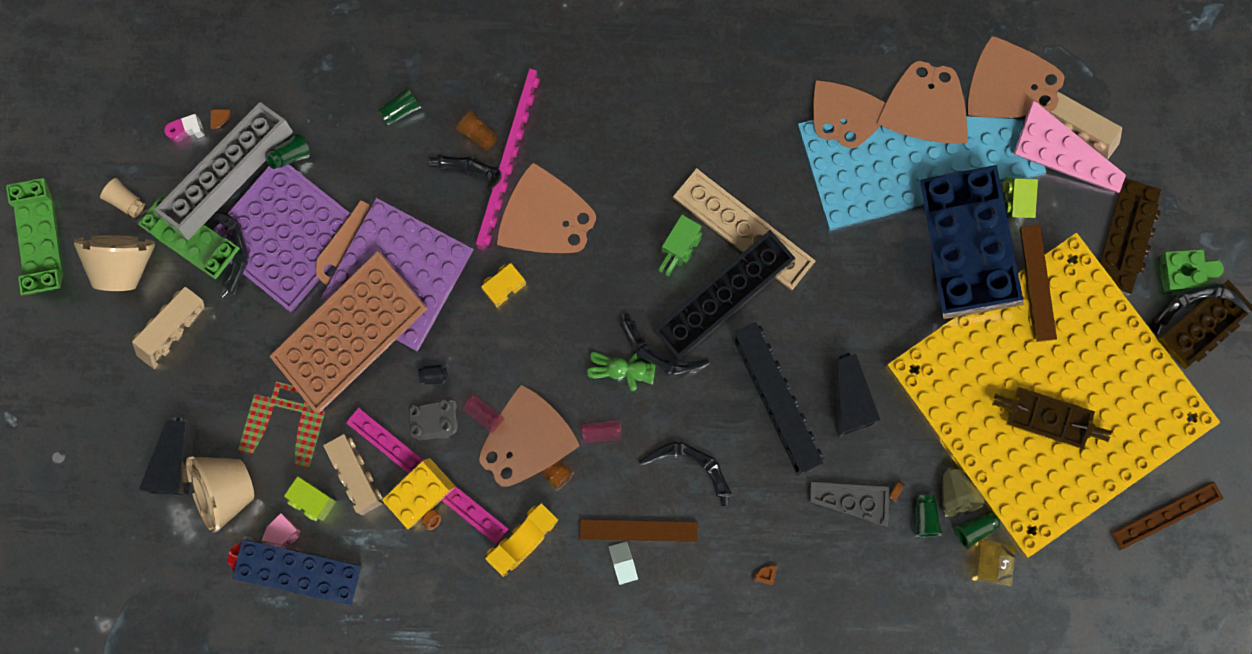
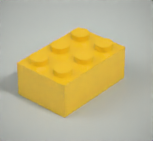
[382,458,456,529]

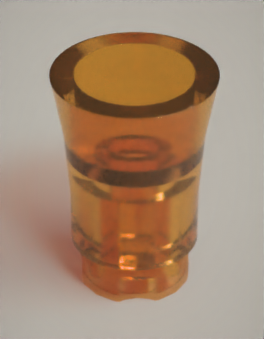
[456,110,498,151]
[540,461,575,491]

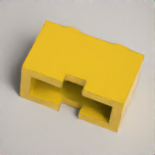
[481,263,526,308]

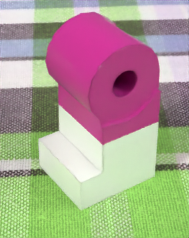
[165,114,205,142]

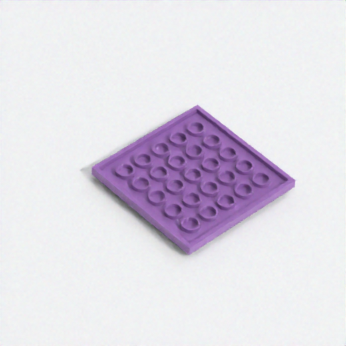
[213,164,351,313]
[321,198,474,351]

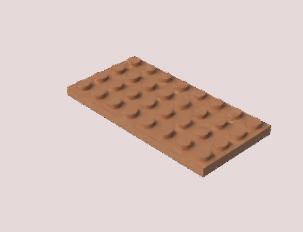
[270,251,428,414]

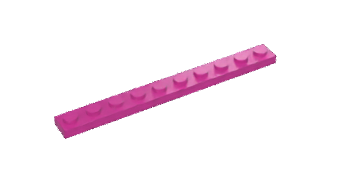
[476,69,540,250]
[346,408,509,545]

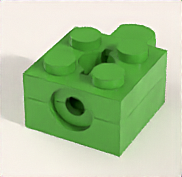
[659,215,703,277]
[1158,250,1224,294]

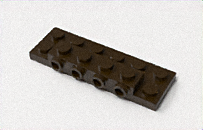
[1099,178,1161,296]
[1158,279,1252,370]

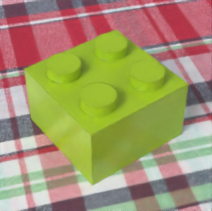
[1003,177,1038,218]
[284,476,337,521]

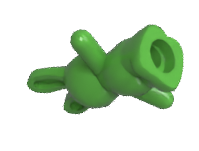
[587,352,656,391]

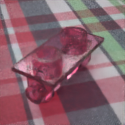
[462,395,505,434]
[581,420,622,444]

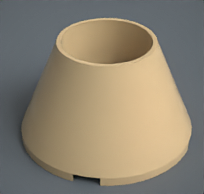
[74,235,155,291]
[186,456,254,533]

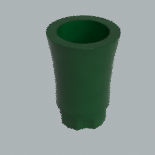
[378,86,422,125]
[265,134,310,169]
[915,495,943,537]
[954,511,1000,550]

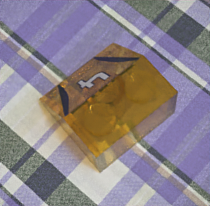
[972,540,1016,587]

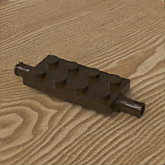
[992,387,1112,450]

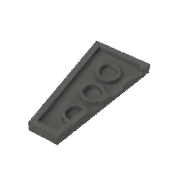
[810,482,889,527]

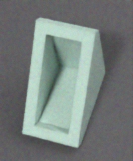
[608,541,638,585]

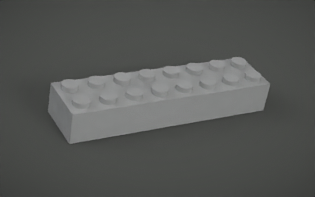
[154,102,293,240]

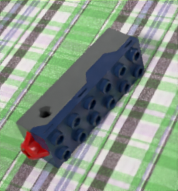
[227,536,362,606]

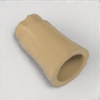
[100,178,145,218]

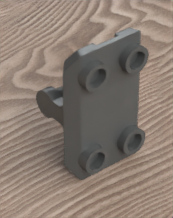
[409,397,458,441]

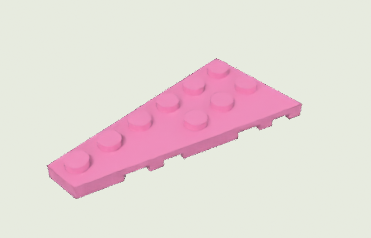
[1013,101,1126,193]

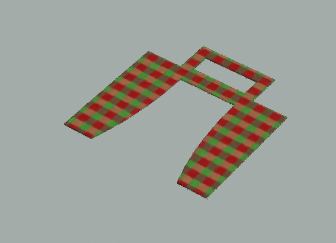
[238,381,326,469]

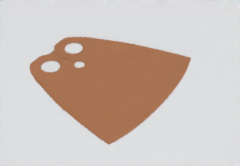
[968,36,1064,118]
[878,61,968,144]
[497,163,596,253]
[479,385,580,487]

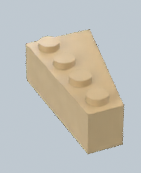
[1046,91,1122,160]
[132,287,204,369]
[323,434,383,515]

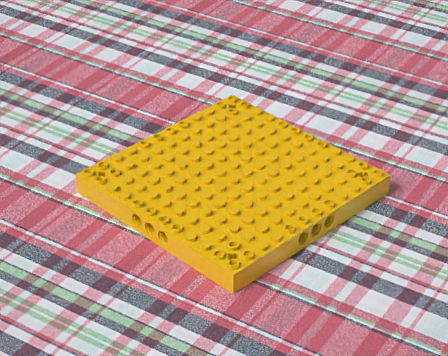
[885,233,1220,558]

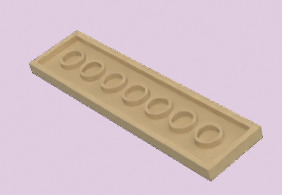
[673,169,816,291]

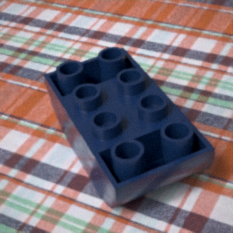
[920,165,1024,319]

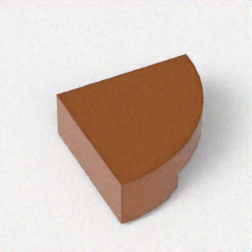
[210,110,231,129]
[753,565,777,585]

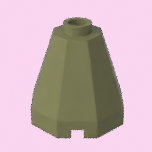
[942,467,985,517]

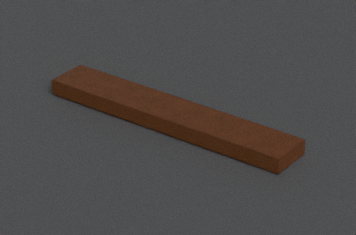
[1020,225,1057,342]
[1110,481,1224,551]
[580,520,698,542]

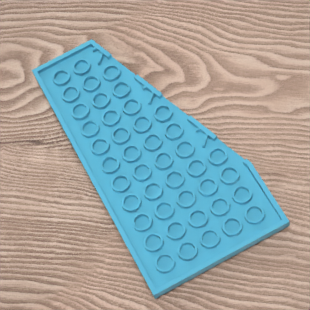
[798,116,1046,231]

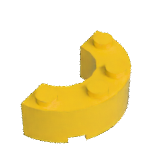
[485,504,558,577]

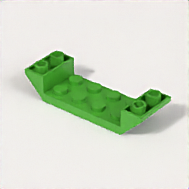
[6,178,64,295]
[138,194,240,279]

